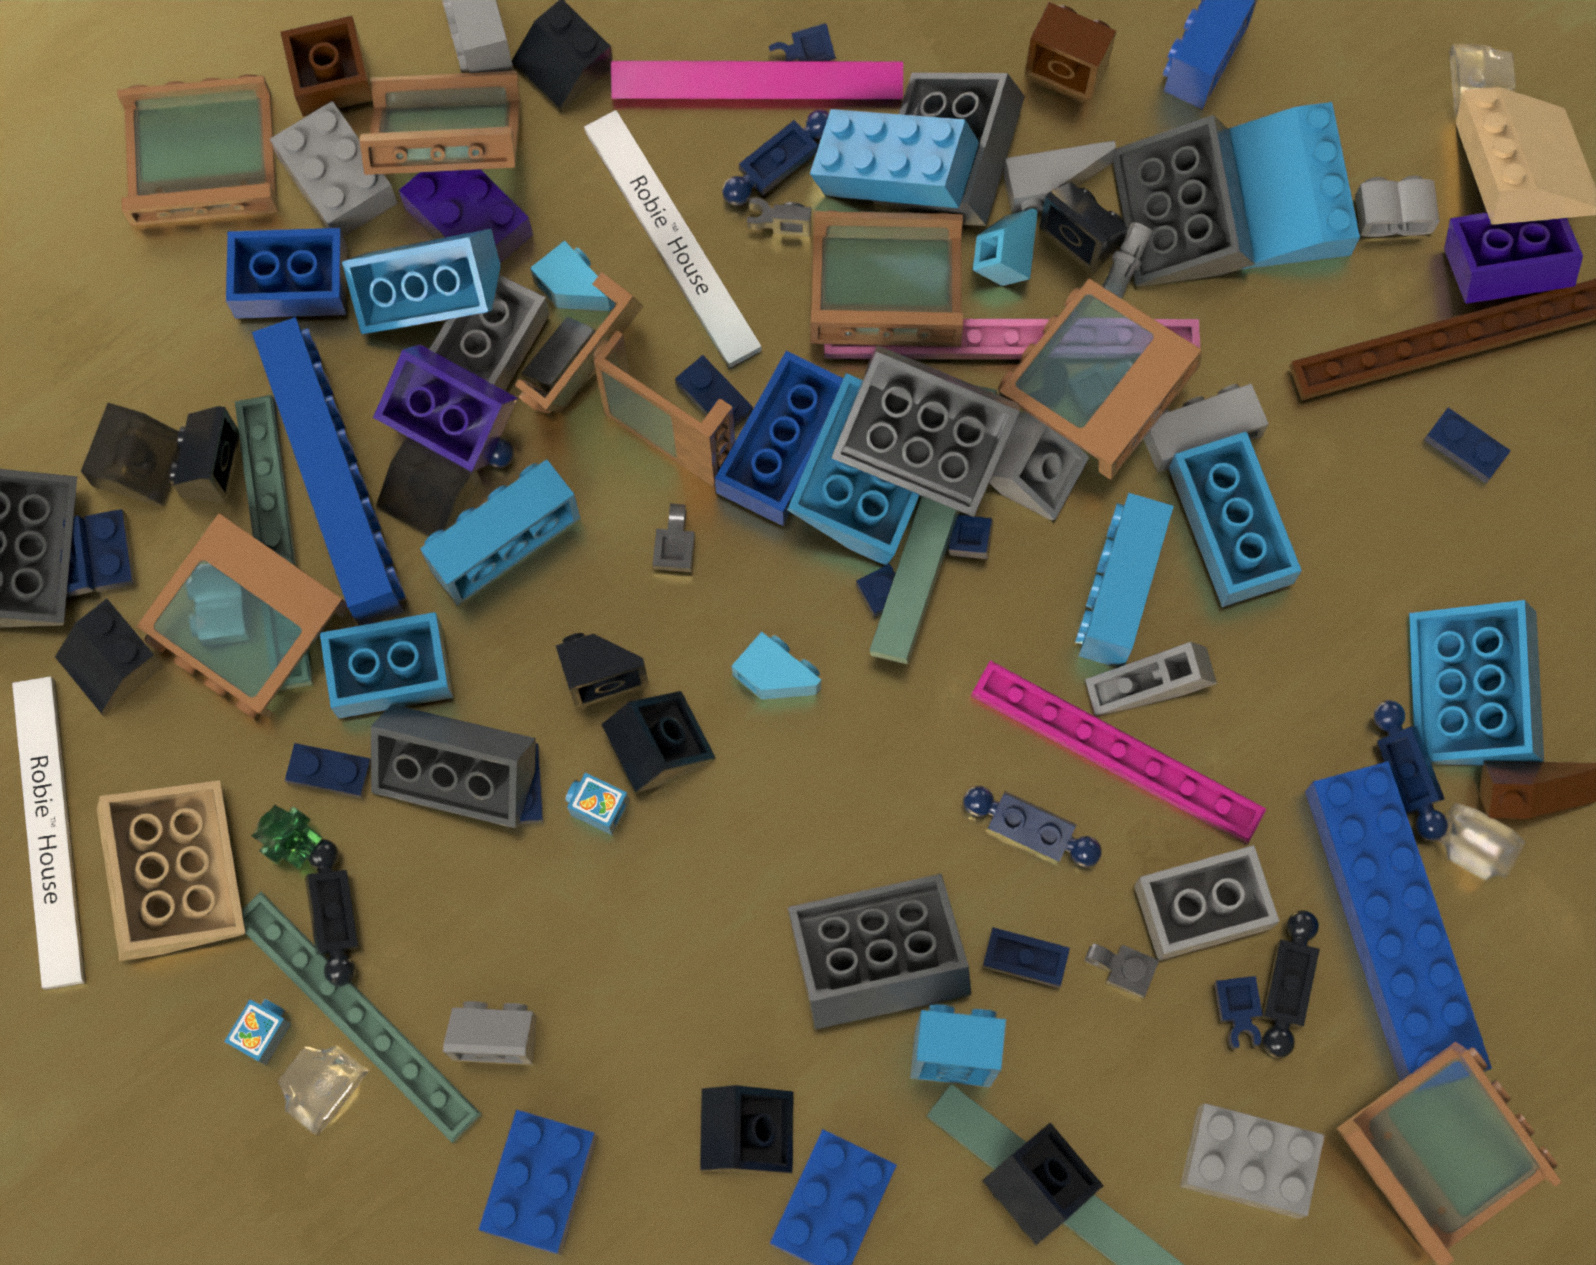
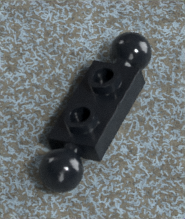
[305,839,358,987]
[1262,910,1320,1058]

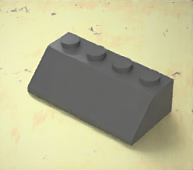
[371,704,536,828]

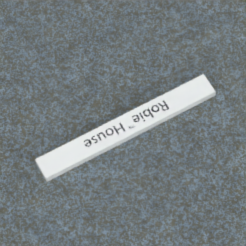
[584,110,762,368]
[12,676,85,990]

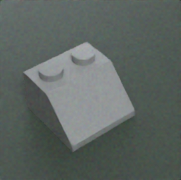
[989,412,1089,520]
[443,1001,537,1065]

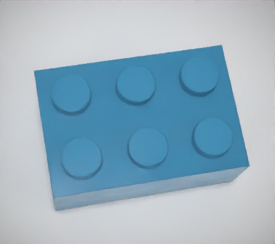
[320,612,453,719]

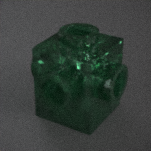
[251,804,323,869]

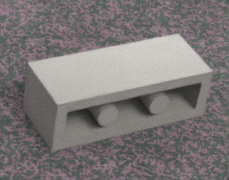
[1144,384,1269,473]

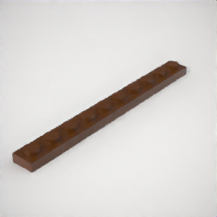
[1289,279,1596,401]

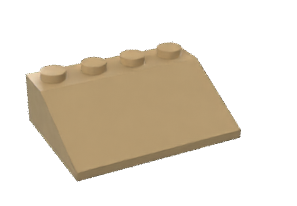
[1456,87,1596,225]
[96,780,245,961]

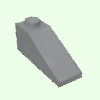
[1003,141,1116,214]
[1085,642,1217,716]

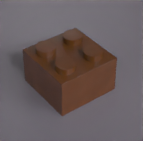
[1025,2,1116,101]
[281,16,373,116]

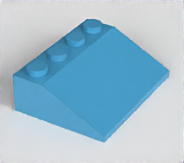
[1229,102,1360,269]
[787,373,919,565]
[1409,600,1544,765]

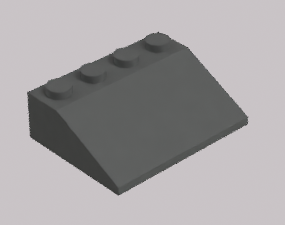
[871,73,1025,226]
[1113,115,1255,287]
[831,345,1020,517]
[0,469,77,627]
[788,874,972,1029]

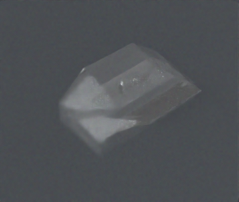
[1450,44,1516,117]
[1437,803,1526,881]
[278,1046,369,1136]

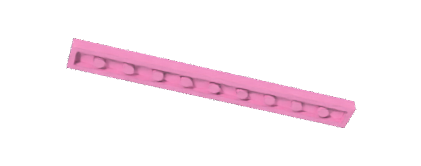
[824,319,1200,360]

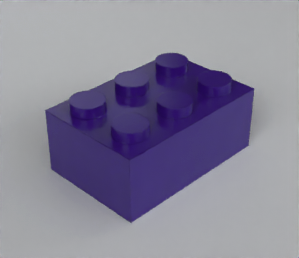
[399,169,533,264]
[1444,213,1583,304]
[373,344,518,472]

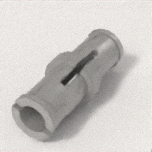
[1102,222,1153,299]

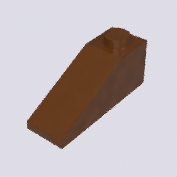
[1479,760,1596,819]

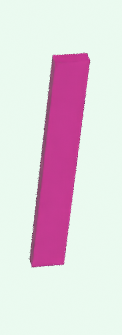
[611,60,903,99]
[971,660,1266,845]

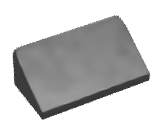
[522,317,595,393]

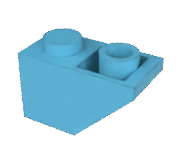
[973,208,1038,286]
[530,240,615,311]
[731,631,821,700]

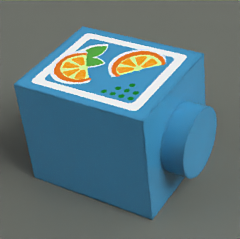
[565,773,630,835]
[224,999,291,1065]

